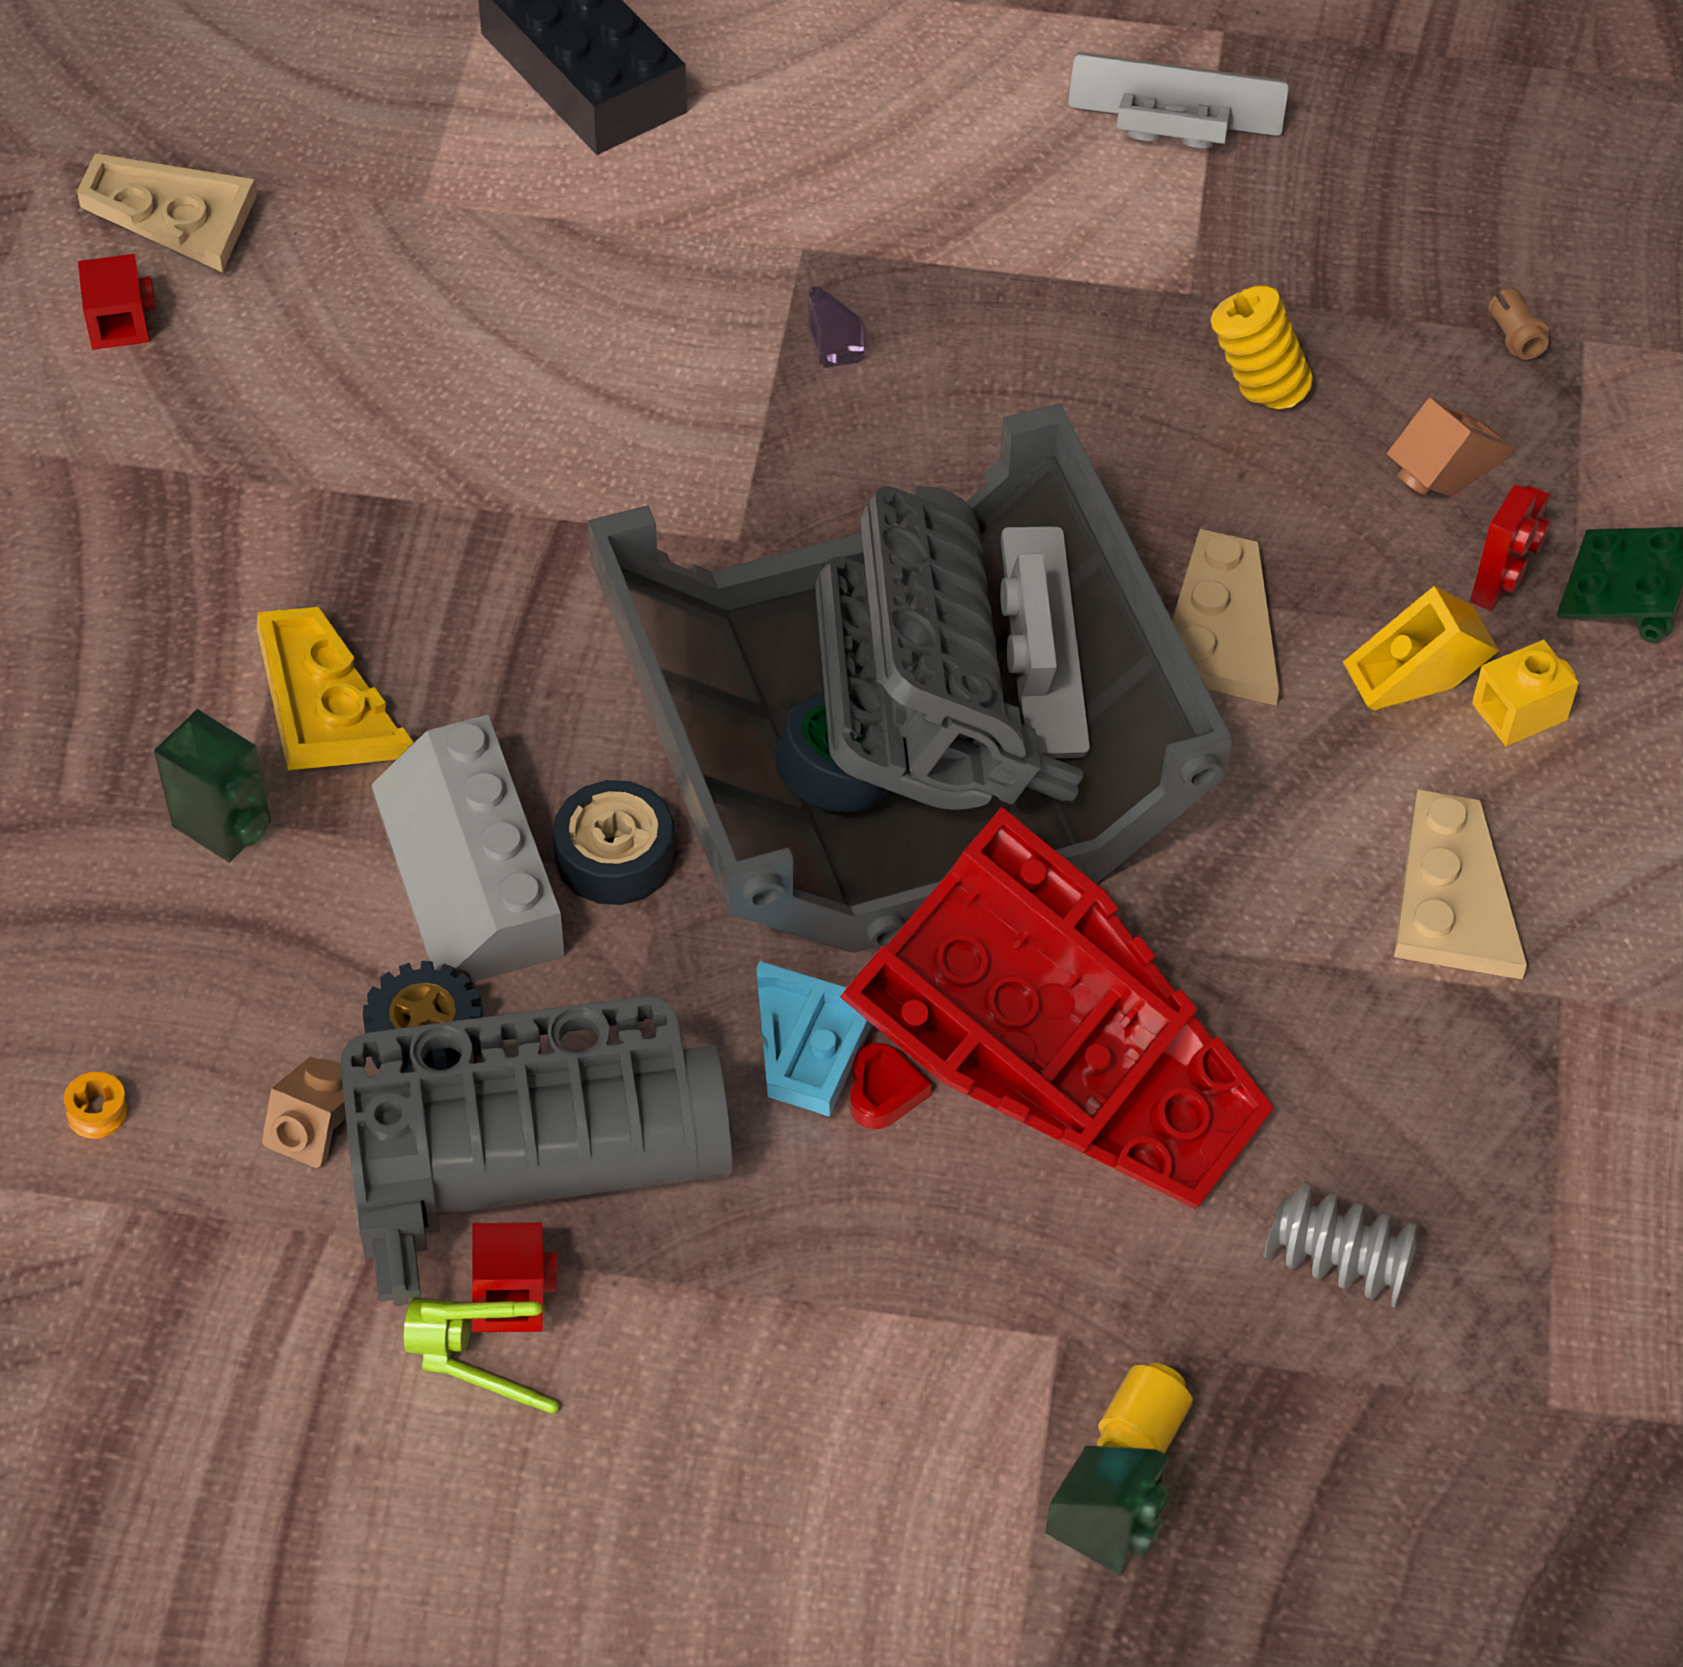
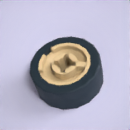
[553,780,675,905]

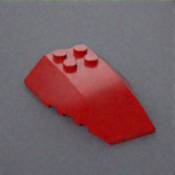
[840,807,1274,1209]

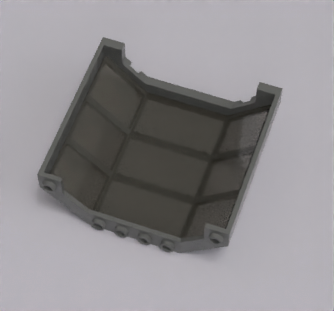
[588,403,1232,953]

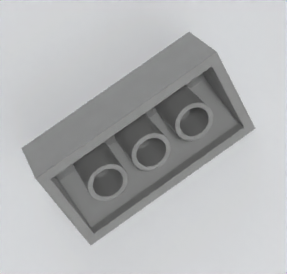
[371,715,565,983]

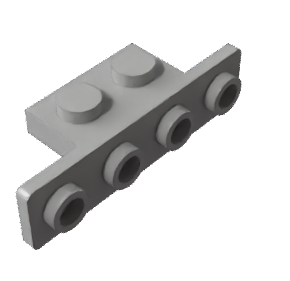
[1068,52,1289,148]
[1000,527,1090,758]

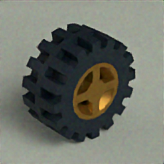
[363,961,484,1073]

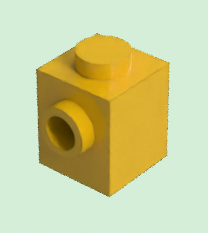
[1472,639,1579,747]

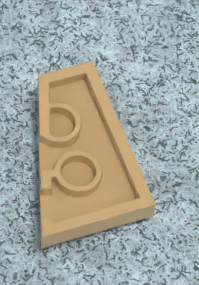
[77,153,257,273]
[1172,529,1279,706]
[1394,789,1527,980]

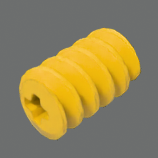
[1210,285,1313,409]

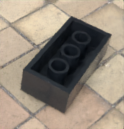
[478,0,687,155]

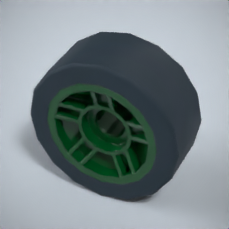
[775,693,888,813]

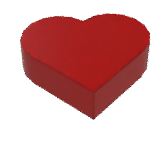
[849,1043,931,1129]

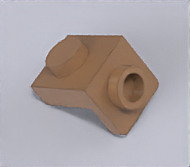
[262,1056,346,1168]

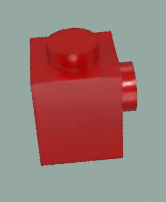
[77,253,156,350]
[472,1222,557,1332]

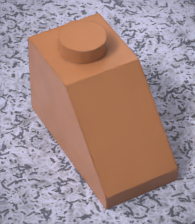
[1386,397,1516,497]

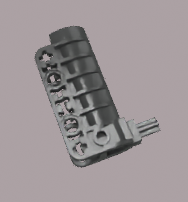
[815,486,1083,810]
[341,996,733,1306]

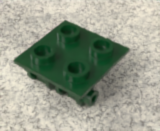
[1557,527,1683,642]

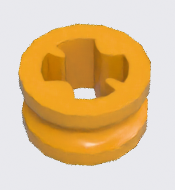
[63,1071,128,1138]

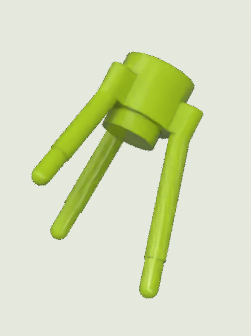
[404,1297,559,1414]

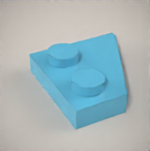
[756,961,872,1117]

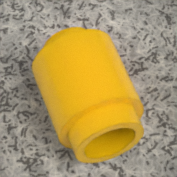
[1097,1363,1193,1474]

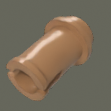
[1488,289,1549,360]

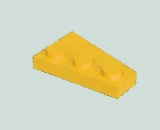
[257,607,414,770]

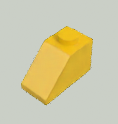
[1343,586,1499,710]

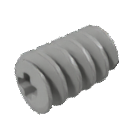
[1263,1181,1418,1309]

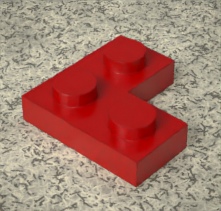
[1470,484,1552,612]

